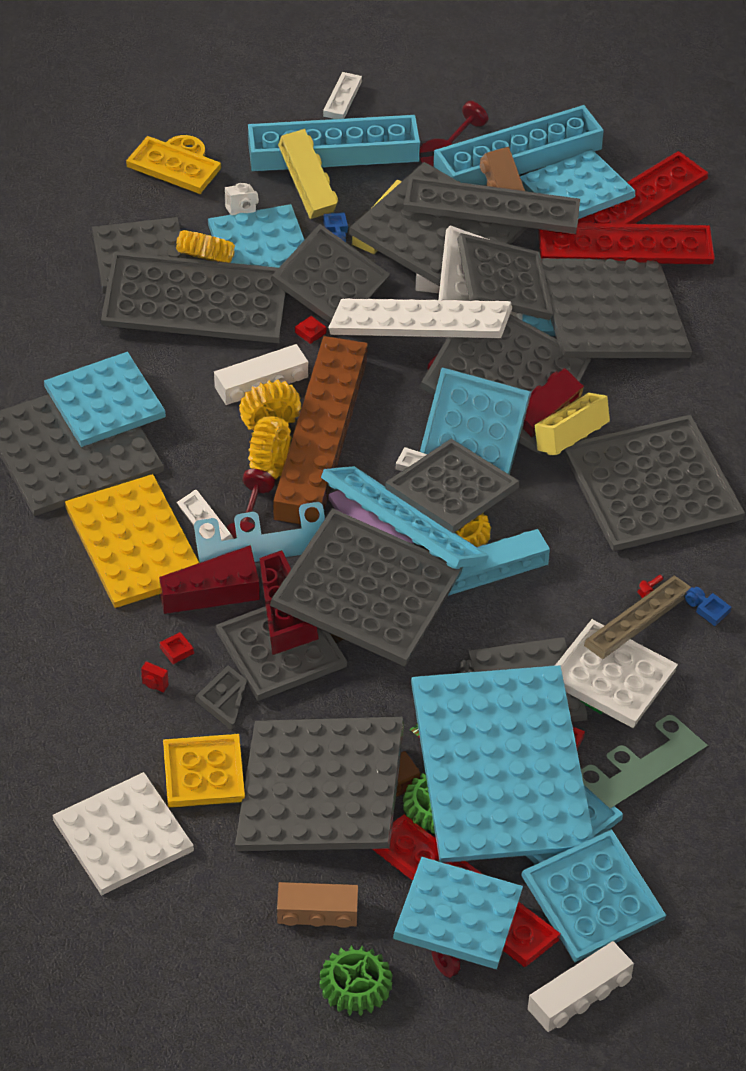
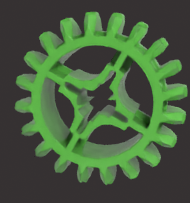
[403,773,435,836]
[320,945,392,1016]

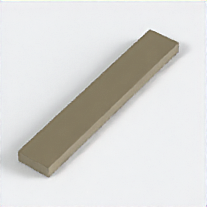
[584,575,692,659]

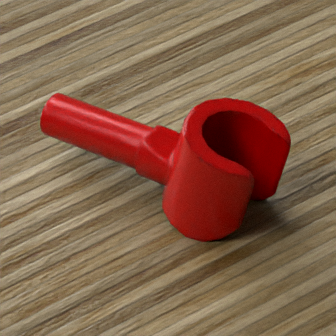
[637,575,663,598]

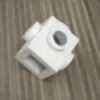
[225,183,259,215]

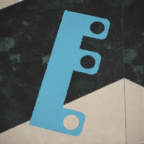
[194,502,325,563]

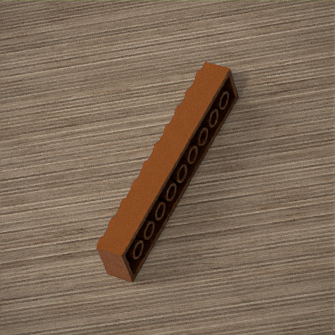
[273,336,368,524]

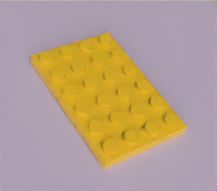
[65,474,199,608]

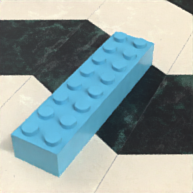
[434,105,604,186]
[248,115,420,171]

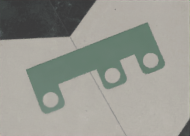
[581,715,708,808]

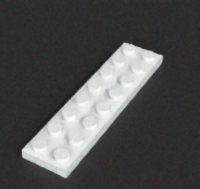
[329,298,512,338]

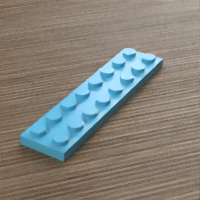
[321,466,489,569]

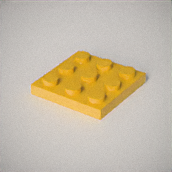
[163,734,245,808]

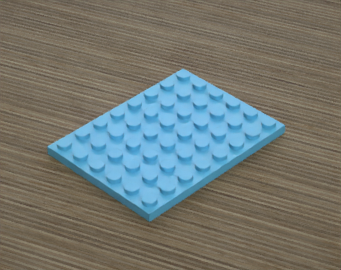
[411,665,594,863]

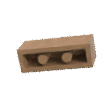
[480,146,525,191]
[277,882,358,928]

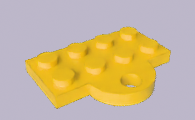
[126,135,221,194]

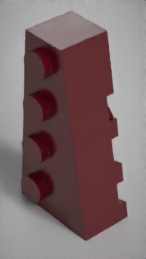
[159,545,260,614]
[259,550,319,655]

